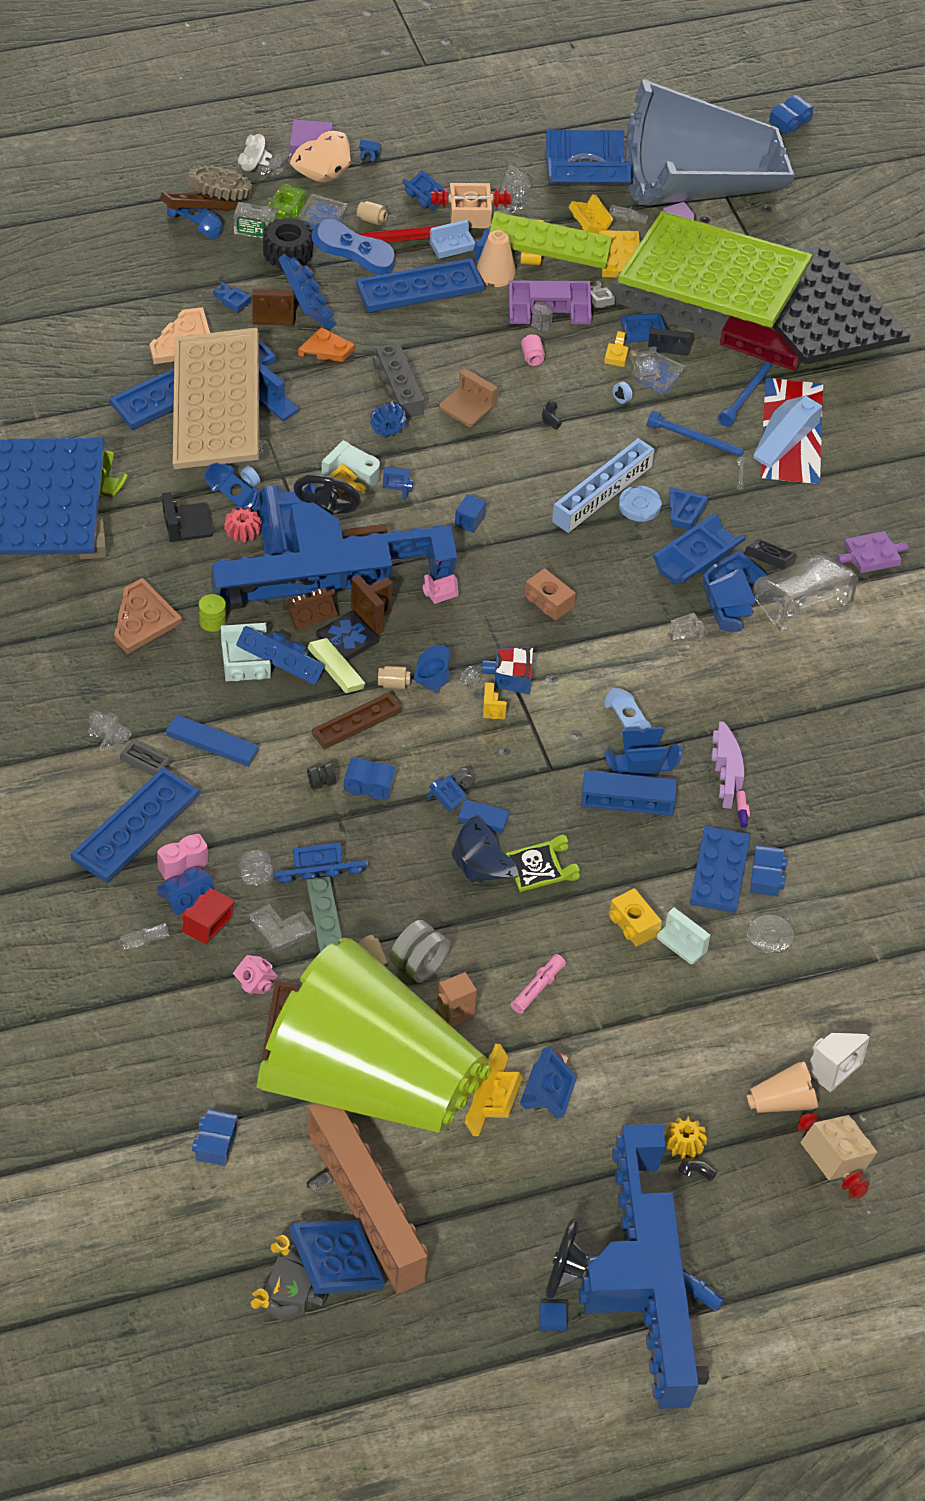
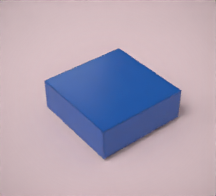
[539,1303,567,1331]

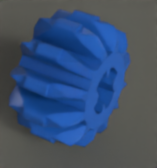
[370,401,406,438]

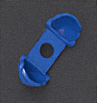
[167,207,222,239]
[204,462,261,512]

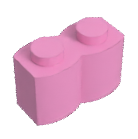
[157,834,208,880]

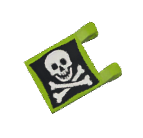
[505,835,580,892]

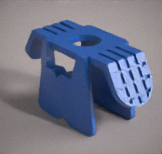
[702,564,755,632]
[605,727,682,776]

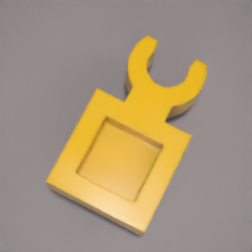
[329,463,366,499]

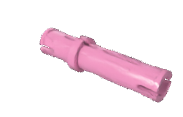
[511,954,566,1014]

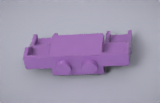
[508,281,592,324]

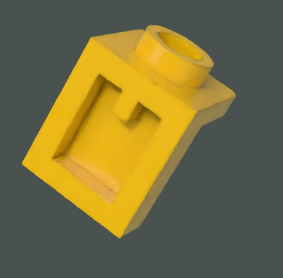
[483,683,507,719]

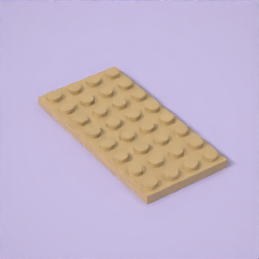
[173,328,259,469]

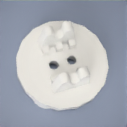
[238,134,272,172]

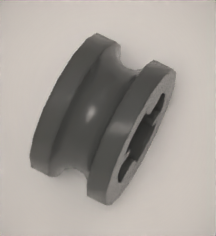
[451,768,474,790]

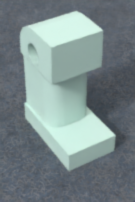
[322,440,380,491]

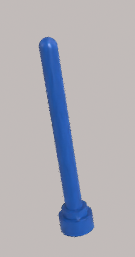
[718,362,772,427]
[647,411,743,456]

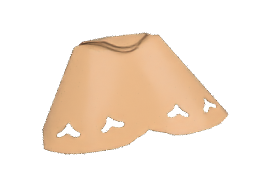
[290,131,351,182]

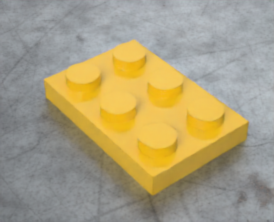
[599,230,640,278]

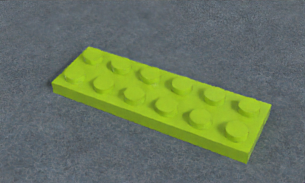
[489,212,612,269]

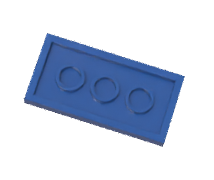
[278,254,336,329]
[690,826,751,913]

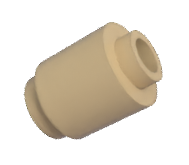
[357,201,388,225]
[378,666,411,689]

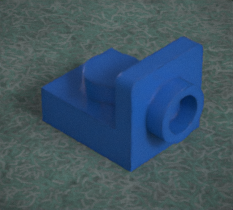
[426,775,467,812]

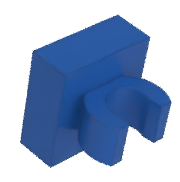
[359,139,382,163]

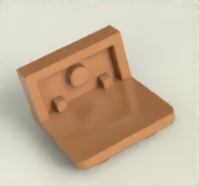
[439,368,498,427]

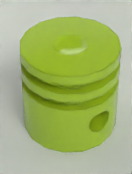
[199,594,226,632]

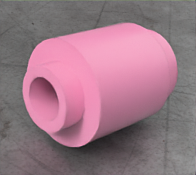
[521,335,545,366]

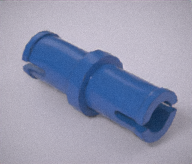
[683,1268,725,1312]

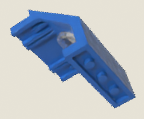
[545,130,631,186]

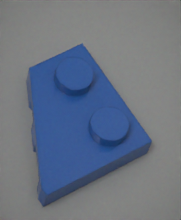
[669,487,709,530]

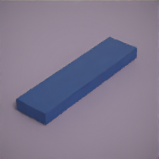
[258,485,284,556]
[166,715,259,767]

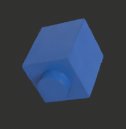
[455,494,486,533]

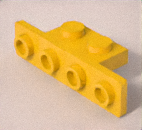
[465,1044,523,1136]

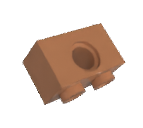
[525,568,576,621]
[436,972,477,1027]

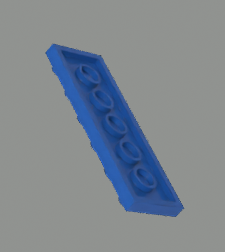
[356,258,484,313]
[71,768,199,883]

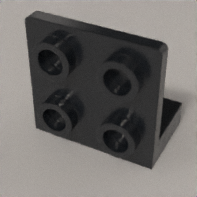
[162,492,213,542]

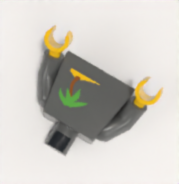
[251,1235,327,1320]

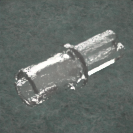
[609,205,649,225]
[120,923,169,950]

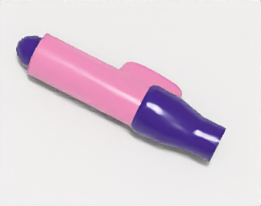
[736,789,750,828]

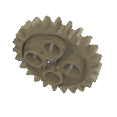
[187,165,252,201]

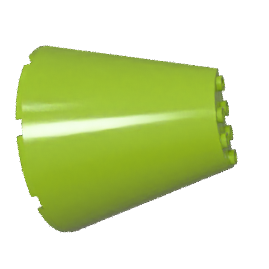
[256,938,491,1133]

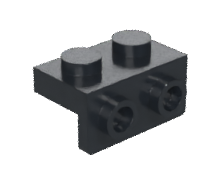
[647,328,691,356]

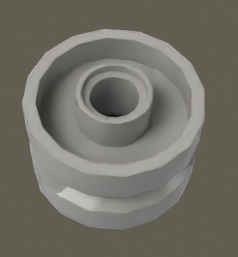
[390,920,450,982]

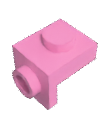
[423,574,459,604]

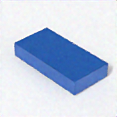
[458,799,510,834]

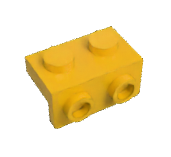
[569,195,613,234]

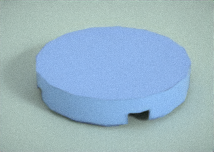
[619,486,662,522]

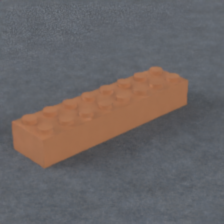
[308,1103,429,1294]

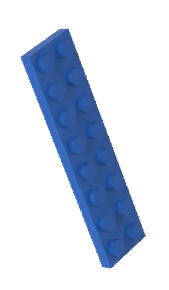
[110,338,276,430]

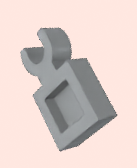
[590,281,615,308]

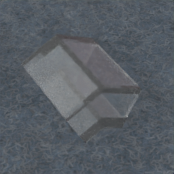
[531,301,553,334]

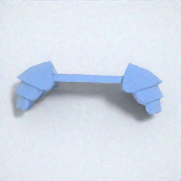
[604,688,651,749]

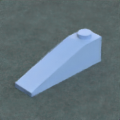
[753,396,822,468]

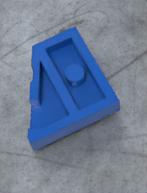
[707,550,768,584]

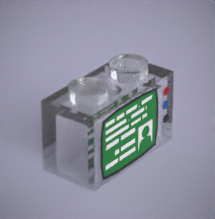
[234,202,278,238]

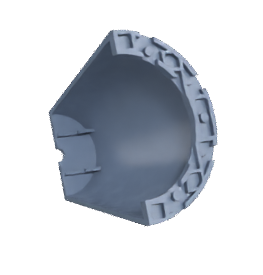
[625,79,794,206]

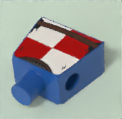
[482,647,533,694]

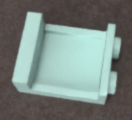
[221,623,271,681]

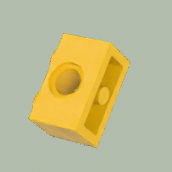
[609,888,662,947]

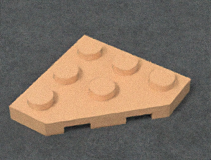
[150,307,210,364]

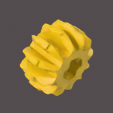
[664,1116,707,1160]

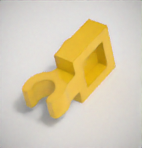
[604,331,629,367]

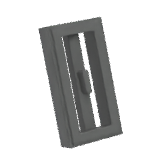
[120,740,171,776]

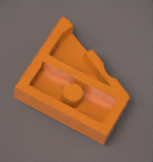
[298,327,355,362]

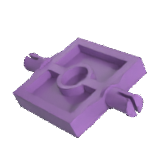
[837,531,908,573]

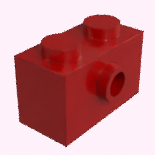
[182,888,234,944]

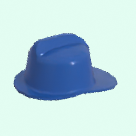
[414,645,450,693]

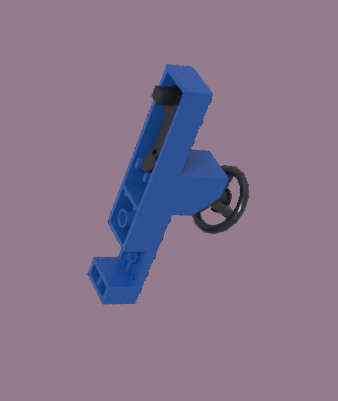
[211,474,457,610]
[546,1124,709,1409]

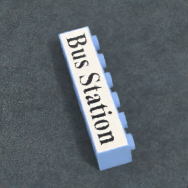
[552,438,654,533]

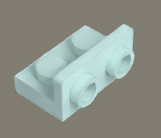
[657,907,710,965]

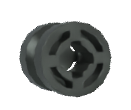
[307,762,336,790]

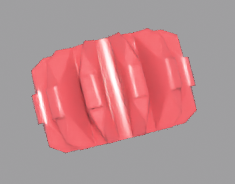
[224,507,261,544]

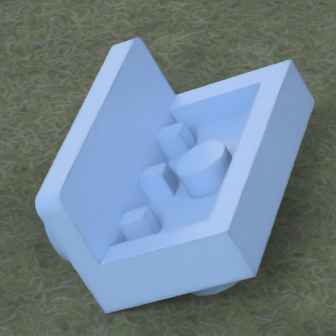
[430,220,475,259]

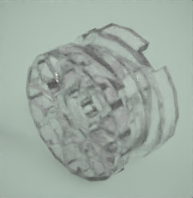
[239,850,273,885]

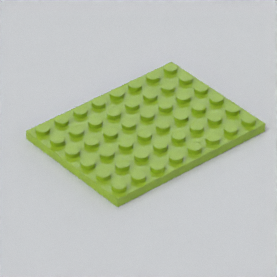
[618,211,813,328]

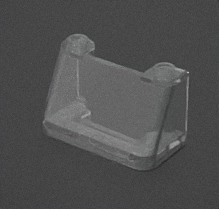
[752,555,858,631]

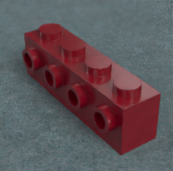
[720,316,801,372]

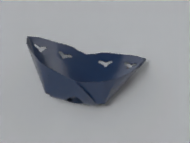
[452,816,518,881]

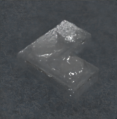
[249,904,315,953]

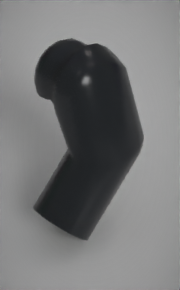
[542,400,562,430]
[678,1158,717,1181]

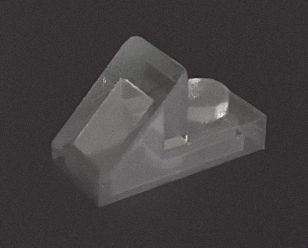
[629,347,661,382]

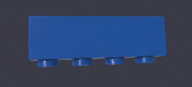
[581,770,676,816]

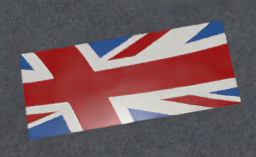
[761,378,823,484]

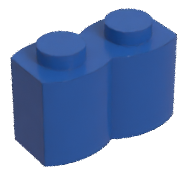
[769,95,813,134]
[344,758,396,800]
[750,845,788,896]
[192,1109,238,1166]

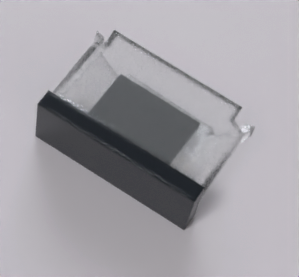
[306,1169,336,1195]

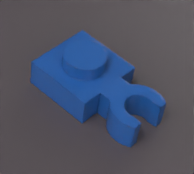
[213,283,251,313]

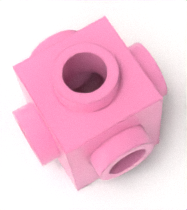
[233,955,278,994]

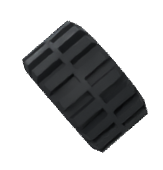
[263,217,313,269]

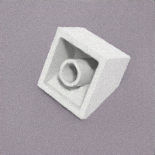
[809,1033,870,1092]

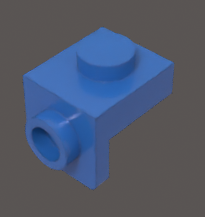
[383,467,413,499]

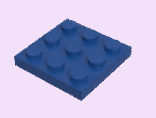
[289,1220,386,1294]

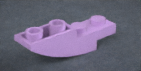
[711,721,744,809]

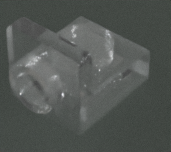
[668,613,705,643]

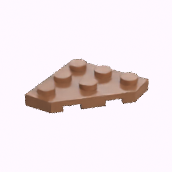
[114,578,182,654]

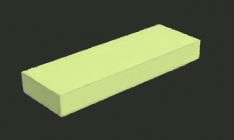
[307,638,365,693]

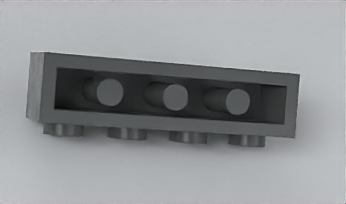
[373,343,424,418]

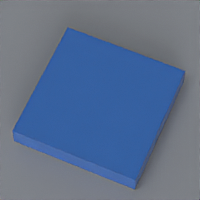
[620,313,667,342]

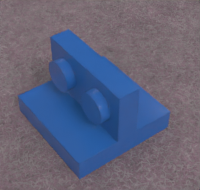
[520,1047,577,1118]

